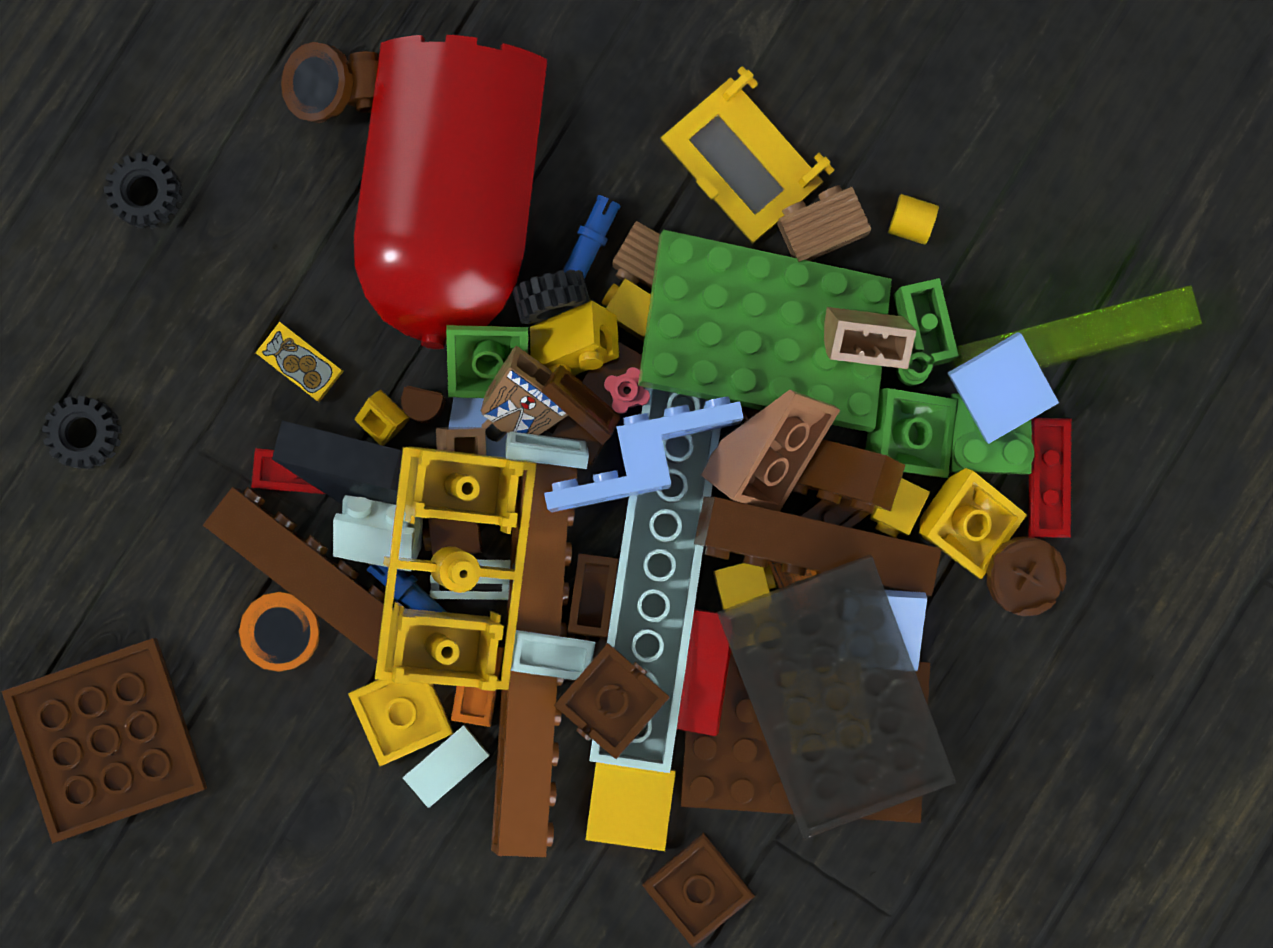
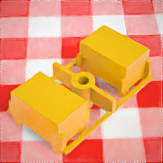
[375,446,537,691]

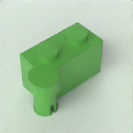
[893,278,959,386]

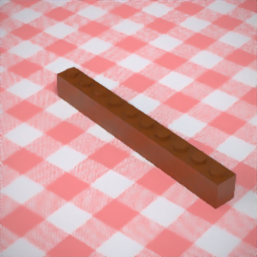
[491,462,577,857]

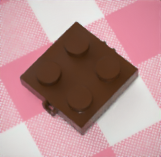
[554,643,670,759]

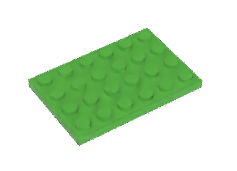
[638,230,892,432]

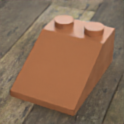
[701,390,840,512]

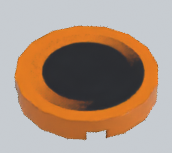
[239,592,320,672]

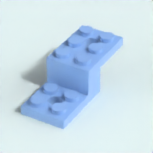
[544,397,743,512]

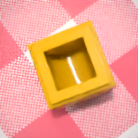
[888,194,939,245]
[354,390,410,446]

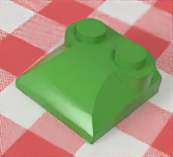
[446,325,528,398]
[866,388,957,478]
[949,394,1034,475]

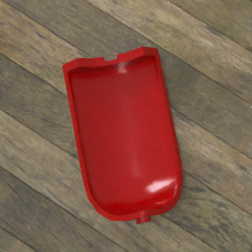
[354,35,547,349]

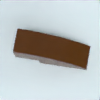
[567,554,618,680]

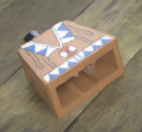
[480,345,568,442]

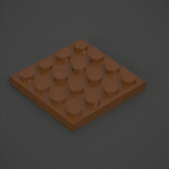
[1,638,207,844]

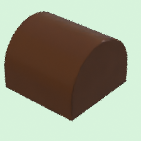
[401,386,447,424]

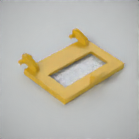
[661,66,835,244]

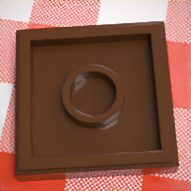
[642,833,755,948]

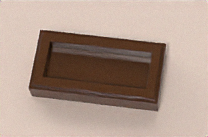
[541,365,621,445]

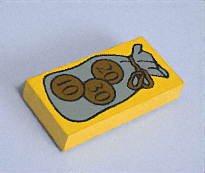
[255,322,344,402]

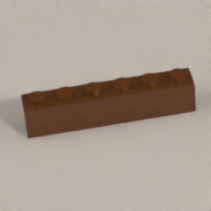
[203,486,405,661]
[694,497,942,596]

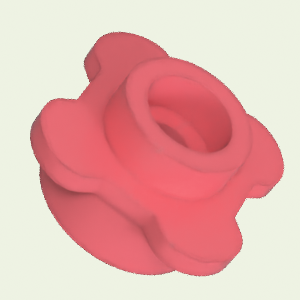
[604,367,650,414]

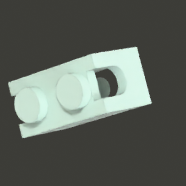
[333,495,423,572]

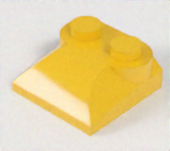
[919,468,1027,579]

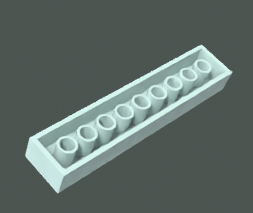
[589,387,721,773]

